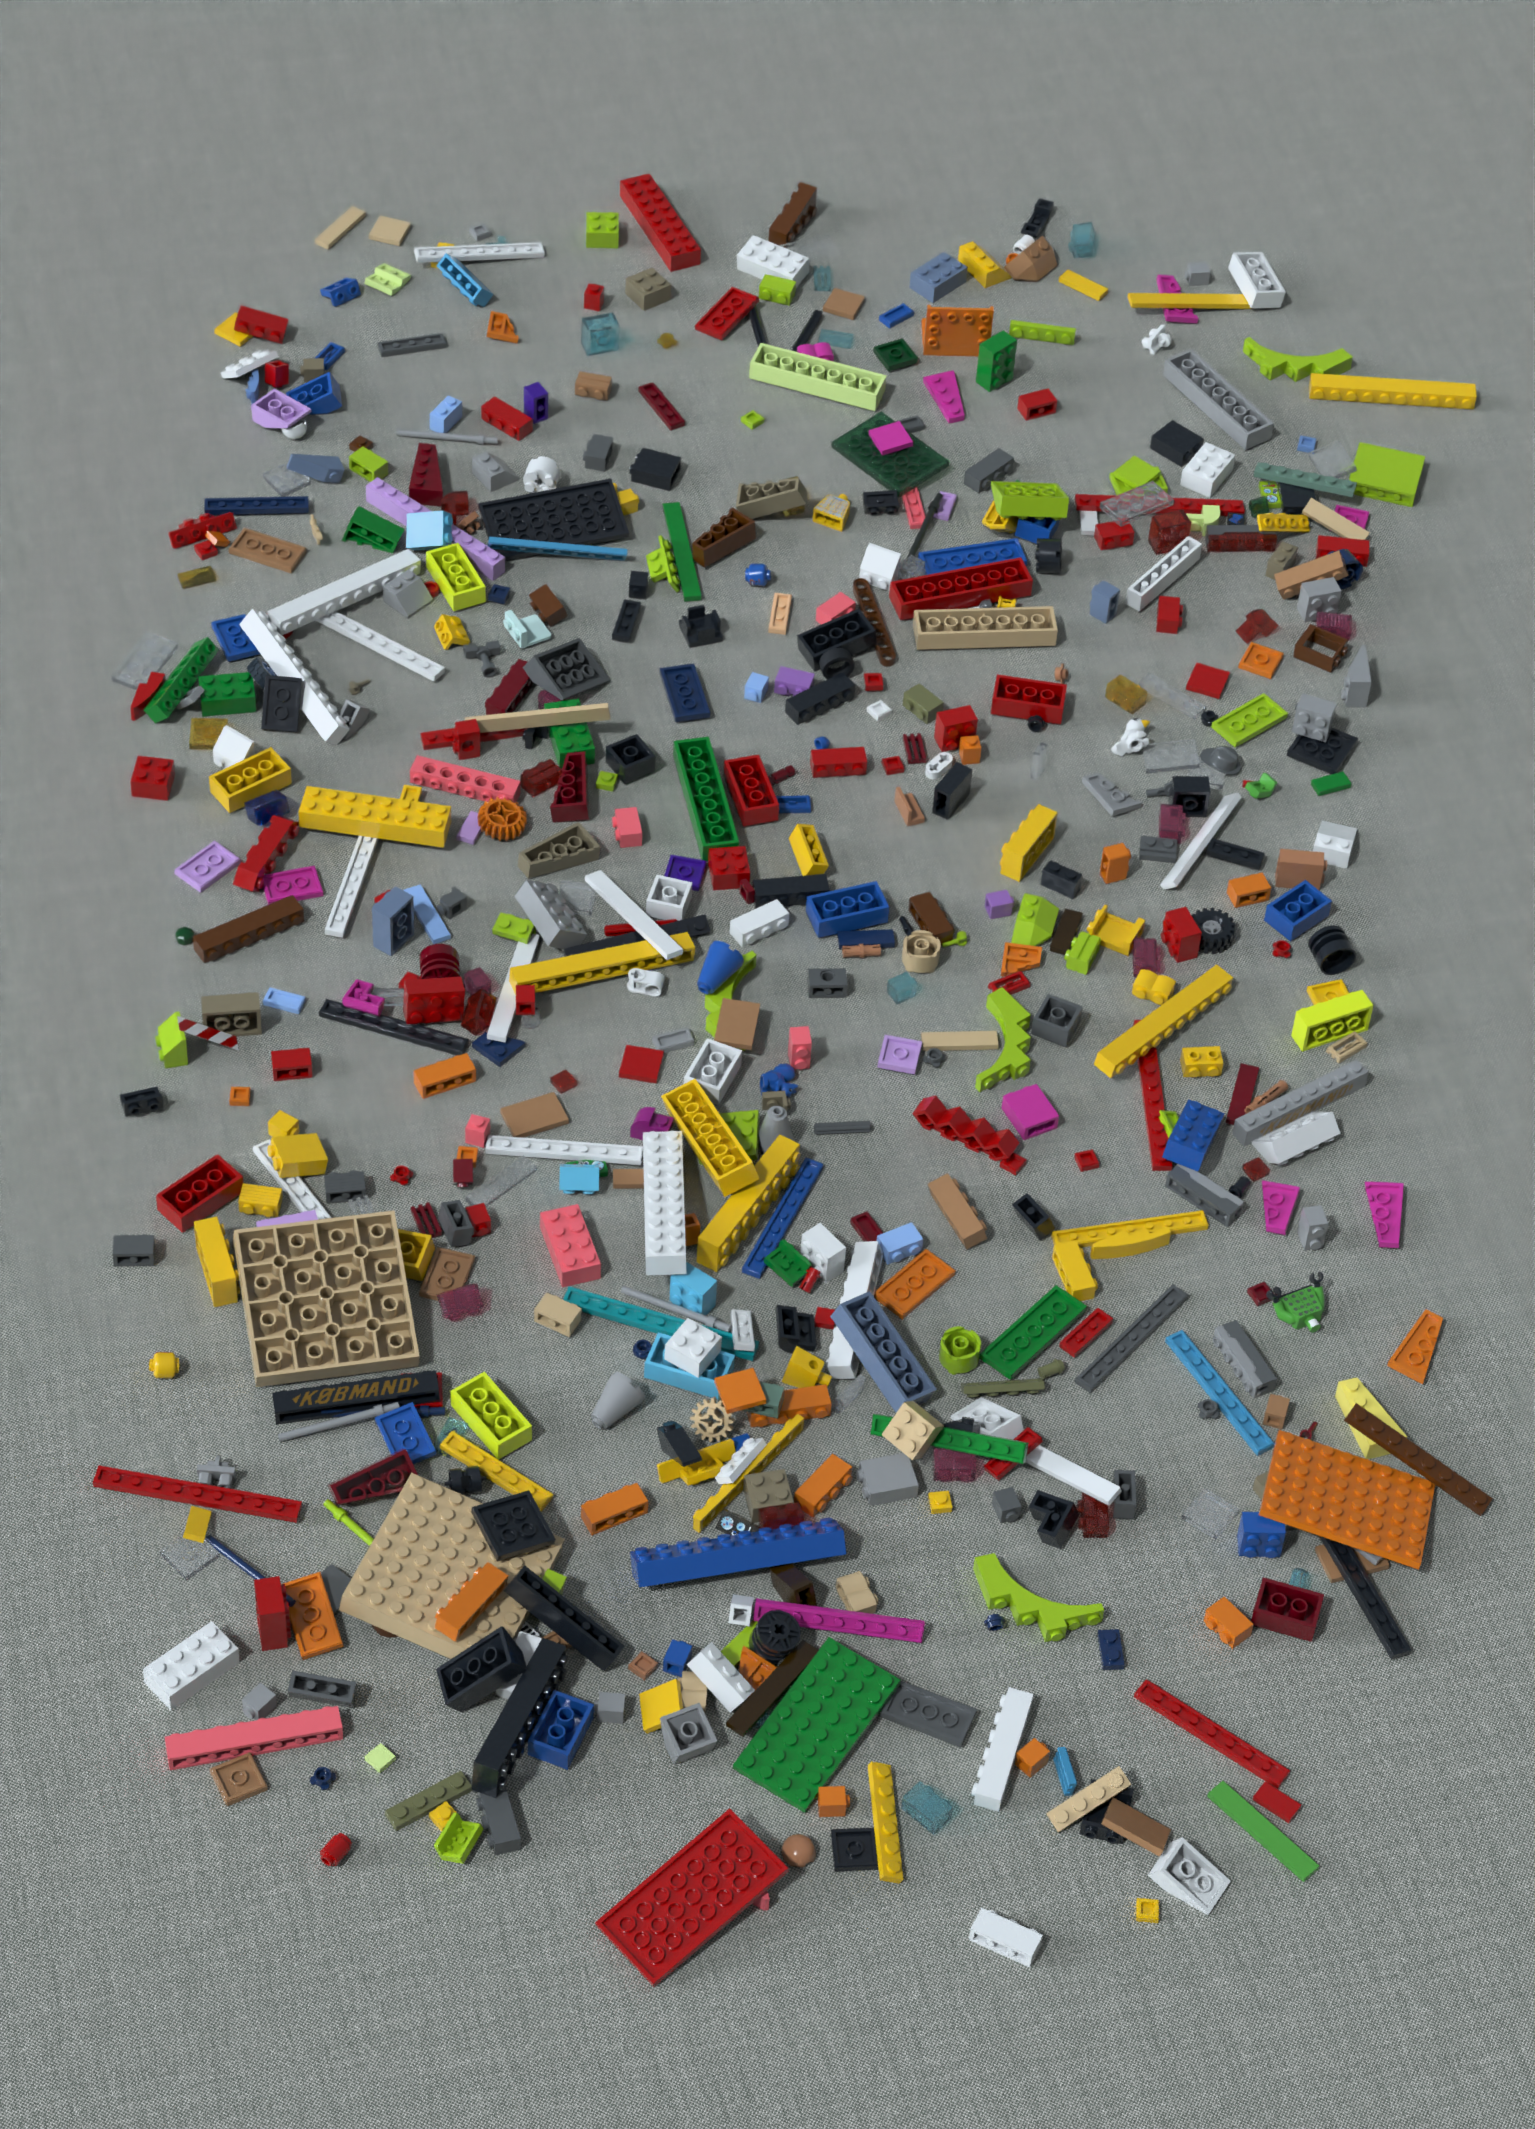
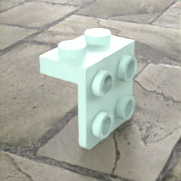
[503,610,551,649]

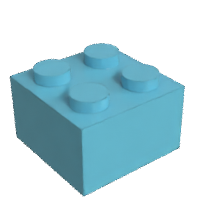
[669,1262,717,1315]

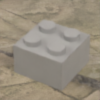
[1297,577,1342,622]
[1292,693,1337,742]

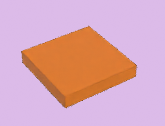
[1238,642,1284,679]
[714,1368,766,1414]

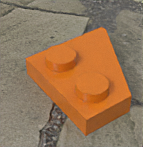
[486,311,519,344]
[1001,942,1042,977]
[738,1646,777,1699]

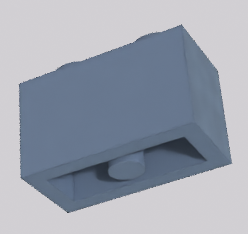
[1090,580,1120,624]

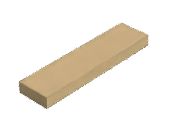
[315,206,366,249]
[1302,498,1370,540]
[921,1031,998,1051]

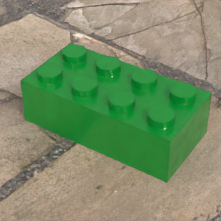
[544,698,595,769]

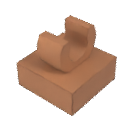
[457,511,481,535]

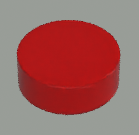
[424,581,439,598]

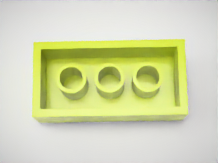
[426,543,486,611]
[1291,990,1374,1052]
[451,1372,532,1460]

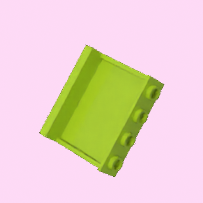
[1349,442,1425,507]

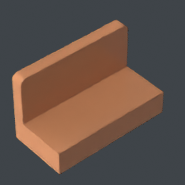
[894,786,925,827]

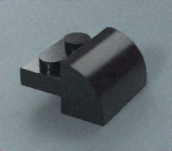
[775,1305,817,1354]

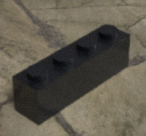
[785,672,856,725]
[752,874,830,909]

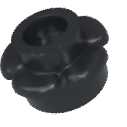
[1201,710,1218,727]
[1027,715,1045,732]

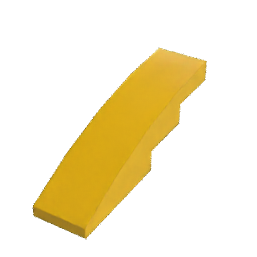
[1090,1227,1171,1259]

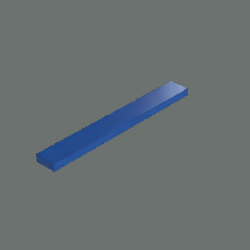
[742,1158,823,1279]

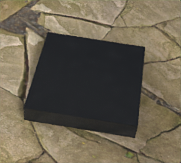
[830,1828,878,1872]

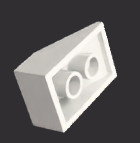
[1313,821,1357,869]
[951,1397,1024,1440]
[1148,1837,1230,1915]

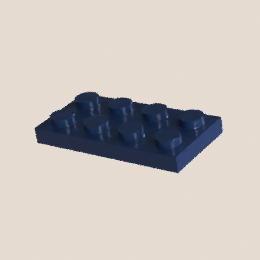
[659,663,710,722]

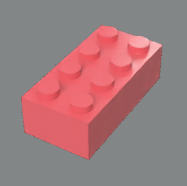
[540,1204,601,1288]

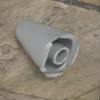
[758,1106,794,1155]
[591,1372,645,1429]

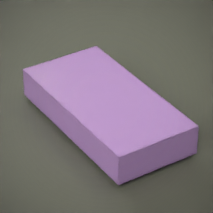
[933,491,957,521]
[457,811,481,845]

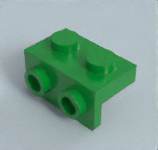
[764,1239,811,1287]

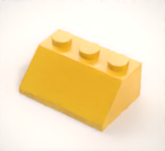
[958,241,1012,288]

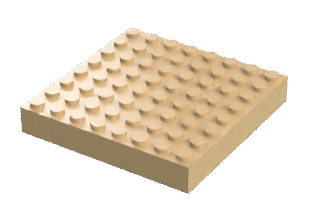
[233,1210,420,1387]
[339,1473,565,1659]

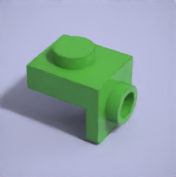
[1245,773,1277,799]

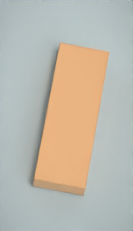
[768,593,792,635]

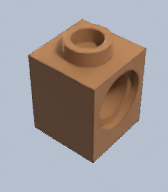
[1263,1394,1290,1429]

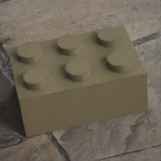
[201,992,262,1036]

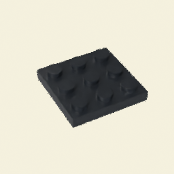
[1287,728,1358,774]
[471,1490,556,1561]

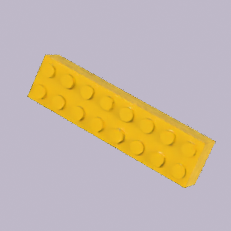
[298,786,451,848]
[661,1079,759,1197]
[697,1134,801,1272]

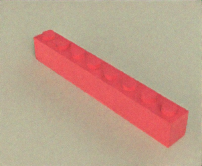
[165,1706,343,1770]

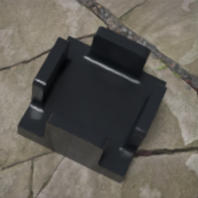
[679,605,723,648]

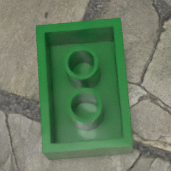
[976,330,1017,392]
[198,672,256,717]

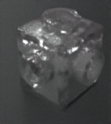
[898,555,926,580]

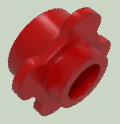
[1272,940,1291,958]
[390,1165,413,1185]

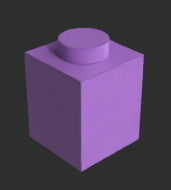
[985,890,1015,919]

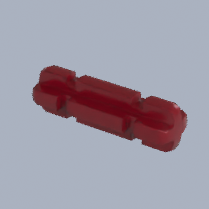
[768,765,795,786]

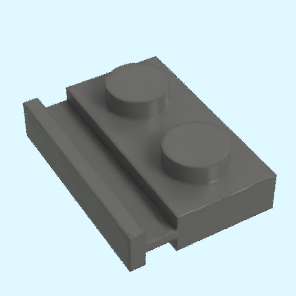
[1139,836,1177,863]

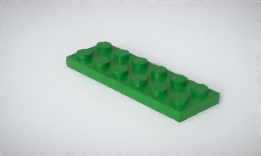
[979,1285,1087,1380]

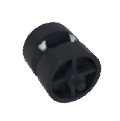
[444,1465,486,1495]

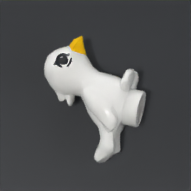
[1111,718,1150,757]

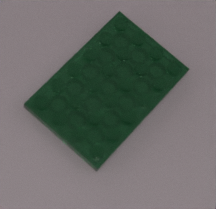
[831,411,949,497]

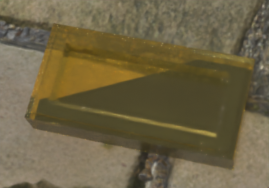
[177,565,216,589]

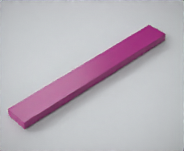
[753,1598,925,1643]

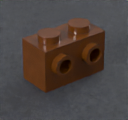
[529,584,568,627]

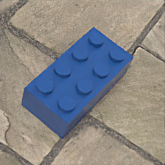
[806,881,889,938]
[1162,1099,1225,1172]

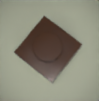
[349,435,373,452]

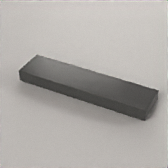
[378,333,446,357]

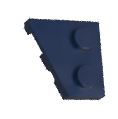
[472,1032,525,1067]

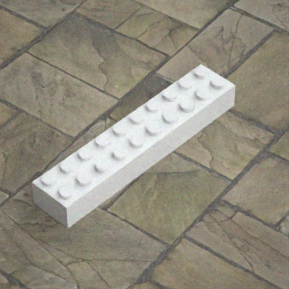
[643,1131,687,1275]

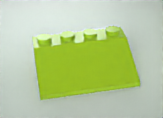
[991,481,1069,520]

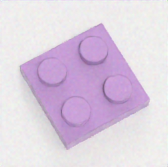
[877,1035,922,1074]

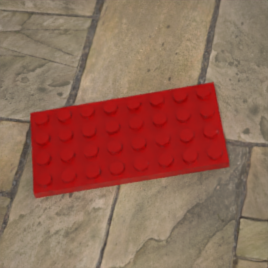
[595,1808,789,1987]

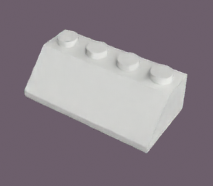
[1251,1112,1340,1166]

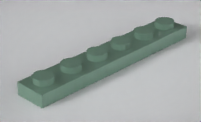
[1253,462,1357,497]

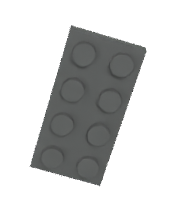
[881,1681,977,1748]

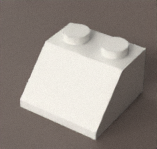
[859,543,901,592]
[213,725,255,769]

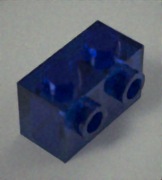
[244,790,290,826]

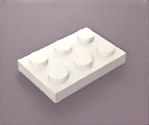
[220,349,279,379]

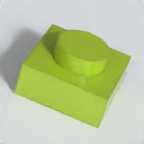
[596,771,618,792]

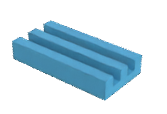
[1053,1747,1077,1796]

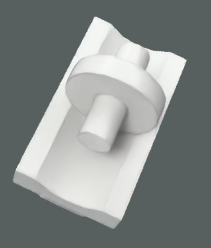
[1142,324,1171,355]

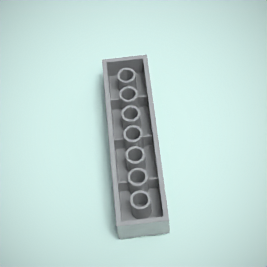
[1163,349,1274,450]

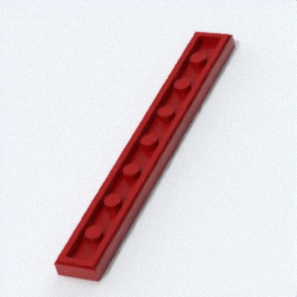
[1134,1679,1290,1789]

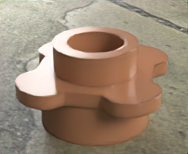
[1055,663,1068,684]

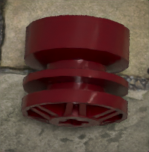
[419,944,460,979]

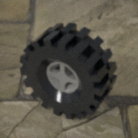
[1191,908,1235,954]

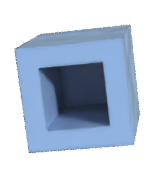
[744,672,769,703]

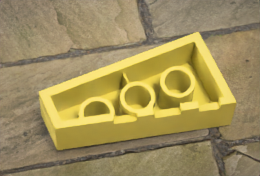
[1335,1377,1407,1459]

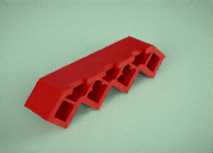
[233,815,299,892]
[912,1095,1019,1161]

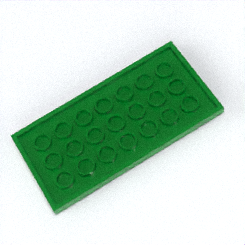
[733,1637,901,1813]

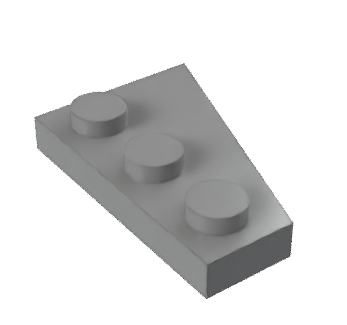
[1082,773,1142,816]

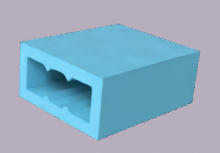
[406,511,453,551]

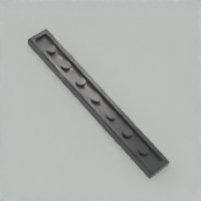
[1075,1284,1189,1394]

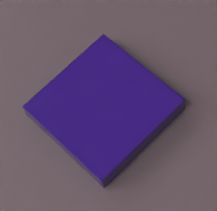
[664,855,707,891]

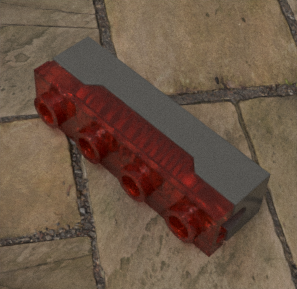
[1205,525,1277,552]

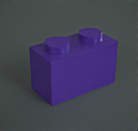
[524,382,548,424]

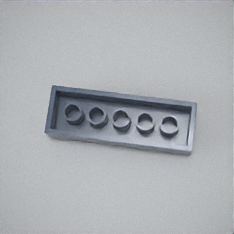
[830,1291,937,1413]

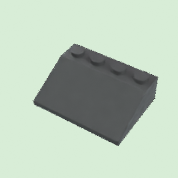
[523,638,610,701]

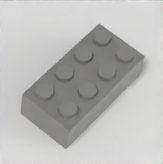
[515,880,587,949]

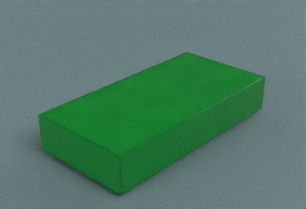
[1311,771,1351,796]

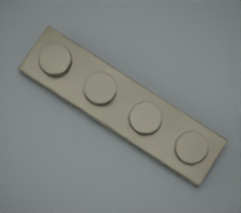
[961,1378,1045,1397]
[385,1771,472,1831]

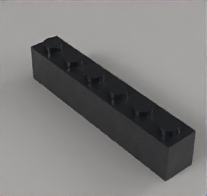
[504,1565,624,1672]

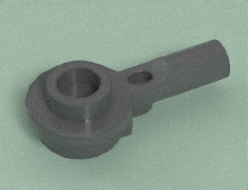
[1146,781,1172,797]

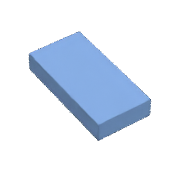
[263,987,306,1014]

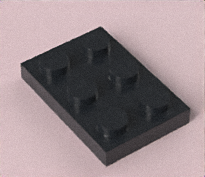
[261,675,302,732]

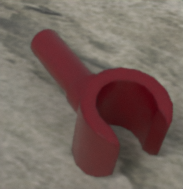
[1299,1421,1318,1440]

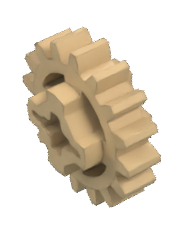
[690,1396,735,1442]

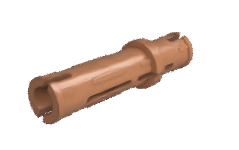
[1245,1080,1288,1114]

